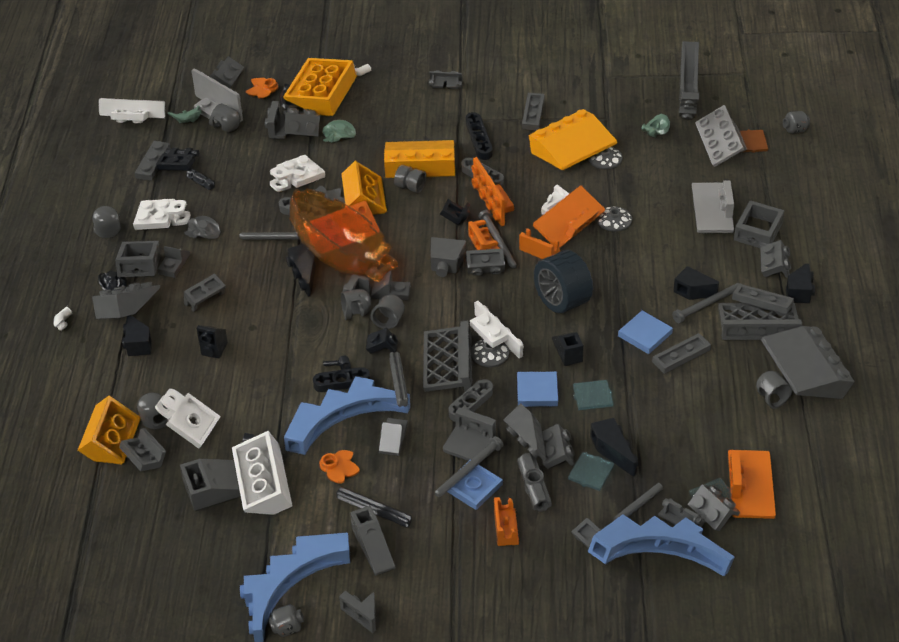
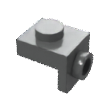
[343,274,371,294]

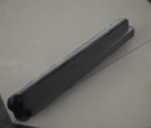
[336,487,412,527]

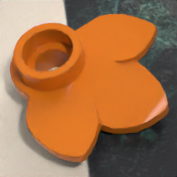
[246,78,278,98]
[319,450,360,484]

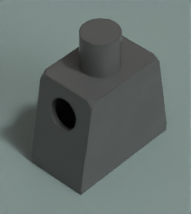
[431,237,466,277]

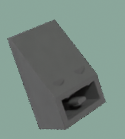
[92,282,160,319]
[180,459,241,511]

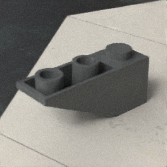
[503,403,547,462]
[350,506,395,576]

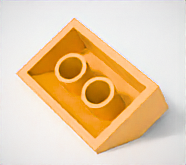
[342,160,387,215]
[77,395,141,464]

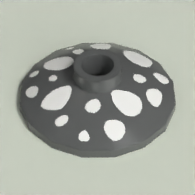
[588,147,623,169]
[596,206,632,232]
[472,339,509,367]

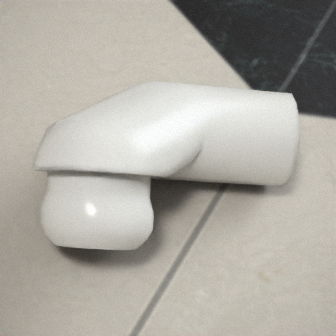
[354,64,371,76]
[54,307,72,331]

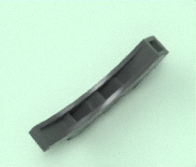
[679,41,699,119]

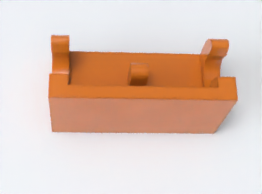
[468,220,500,250]
[519,228,560,259]
[494,497,519,546]

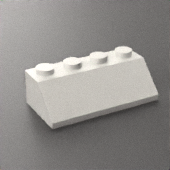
[232,431,292,515]

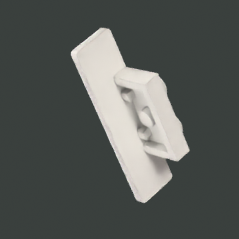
[99,98,165,123]
[470,301,524,359]

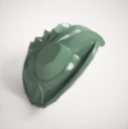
[168,105,202,123]
[641,114,670,138]
[322,120,356,143]

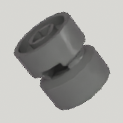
[394,165,426,193]

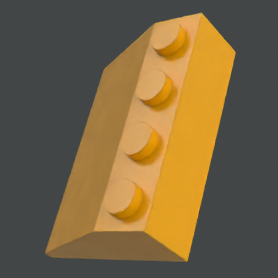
[283,58,357,116]
[529,109,617,170]
[384,140,455,178]

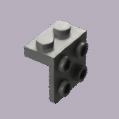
[283,108,320,136]
[443,407,496,461]

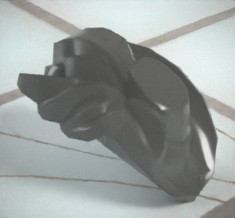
[184,216,221,239]

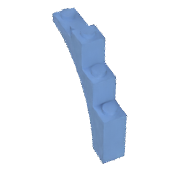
[284,376,410,455]
[588,515,735,576]
[240,533,350,642]

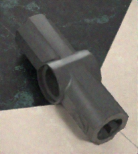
[517,453,552,512]

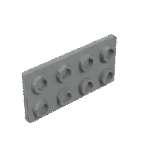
[192,68,243,123]
[695,105,747,167]
[692,181,734,233]

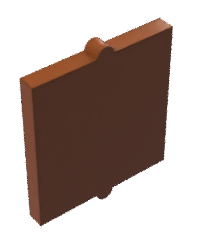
[740,129,768,153]

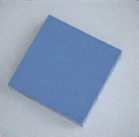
[618,310,673,354]
[517,372,558,407]
[447,459,503,510]

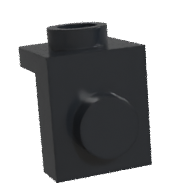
[440,199,470,225]
[366,327,398,354]

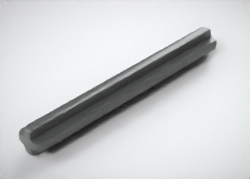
[389,352,408,407]

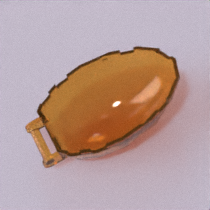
[289,188,398,282]

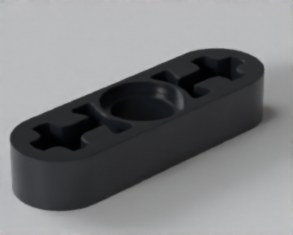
[313,367,370,392]

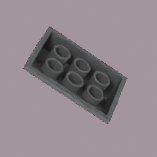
[761,326,855,399]

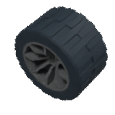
[534,250,593,313]

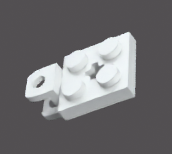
[270,155,325,192]
[133,199,191,230]
[155,389,221,448]

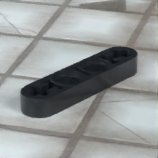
[466,112,492,160]

